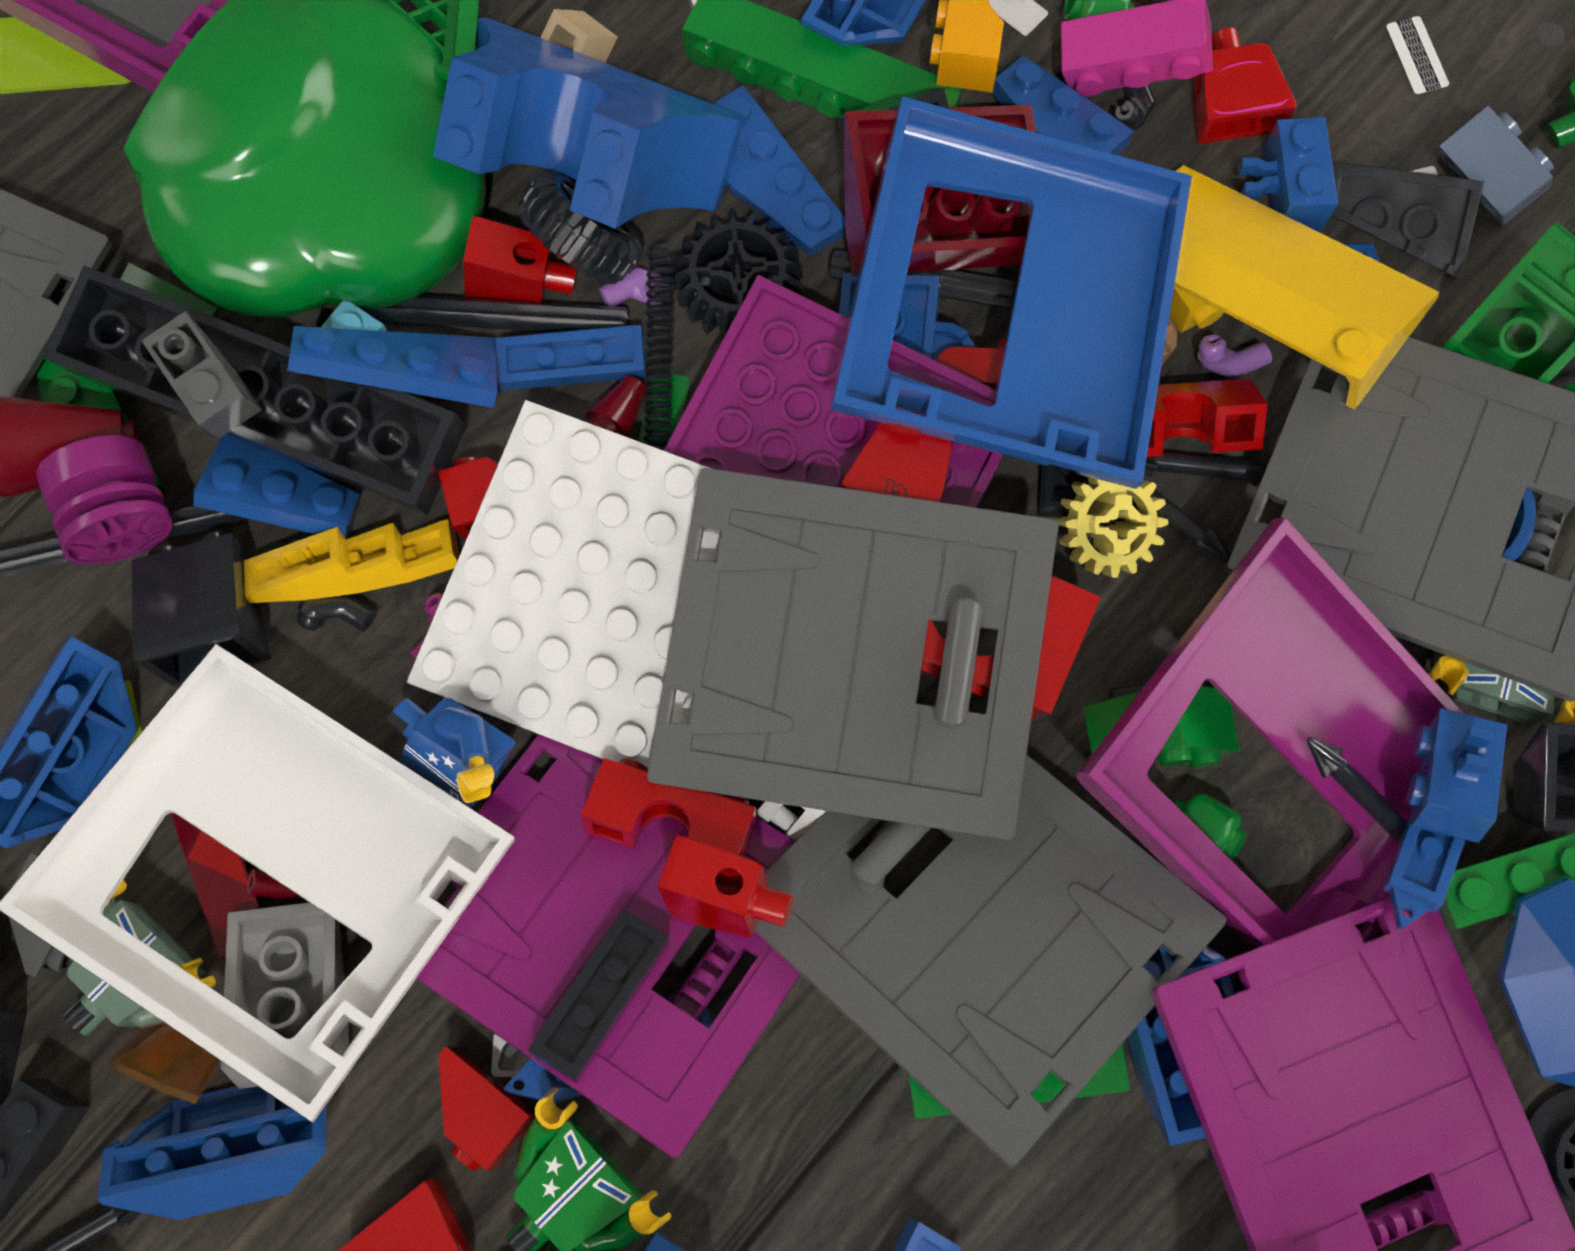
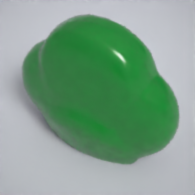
[124,0,486,318]

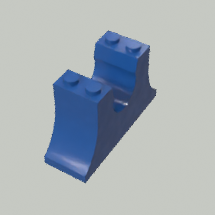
[433,17,745,229]

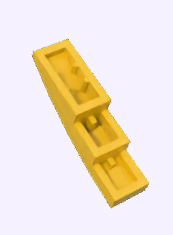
[244,519,459,603]

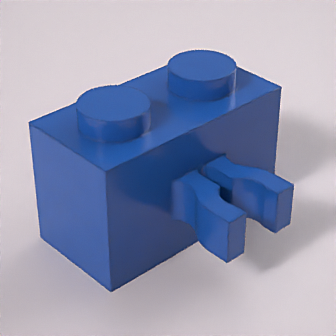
[1238,117,1338,232]
[1407,708,1507,843]

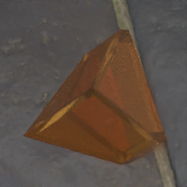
[108,1024,219,1105]

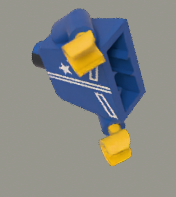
[387,698,516,809]

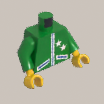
[505,1087,671,1251]

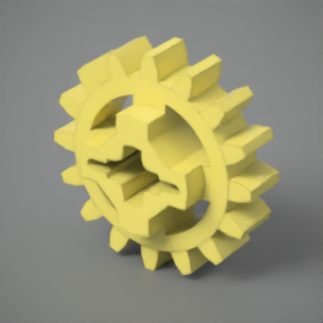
[1057,477,1168,578]

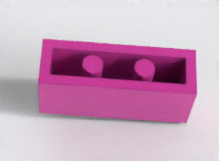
[1061,0,1213,96]

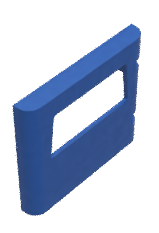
[829,96,1192,489]

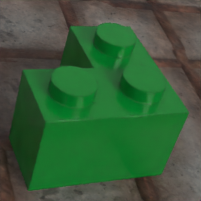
[1084,686,1240,769]

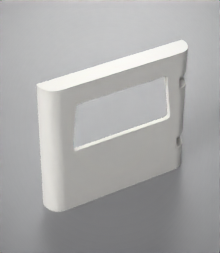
[0,644,515,1123]

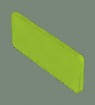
[0,17,131,94]

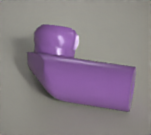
[598,268,671,307]
[1197,335,1272,379]

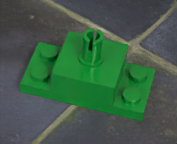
[1442,222,1575,384]

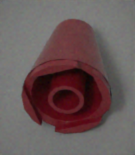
[0,396,138,497]

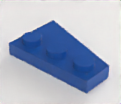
[992,55,1134,155]
[194,435,359,538]

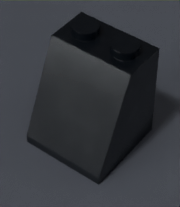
[132,532,271,686]

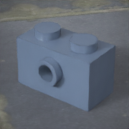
[1439,105,1554,226]

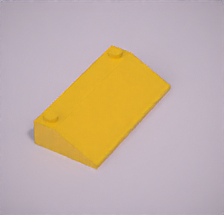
[1174,165,1439,410]

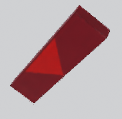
[170,813,264,958]

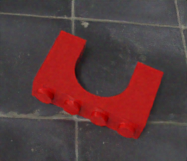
[921,576,1101,720]

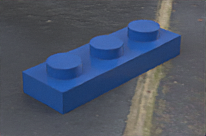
[495,325,646,391]

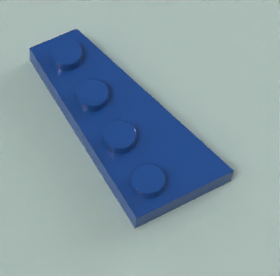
[712,85,846,257]
[287,326,498,408]

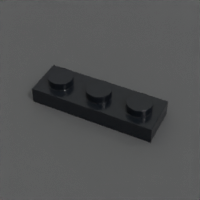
[528,909,670,1084]

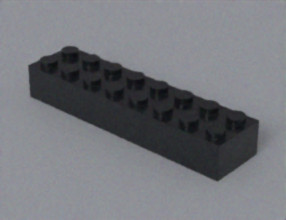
[42,265,466,515]

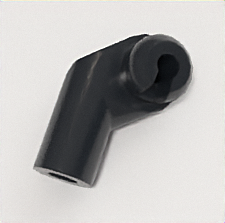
[1114,84,1155,130]
[297,595,376,632]

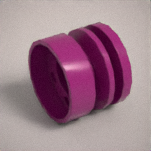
[35,435,173,565]

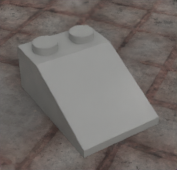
[221,903,349,1089]

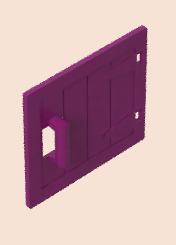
[416,734,801,1159]
[1151,897,1575,1251]

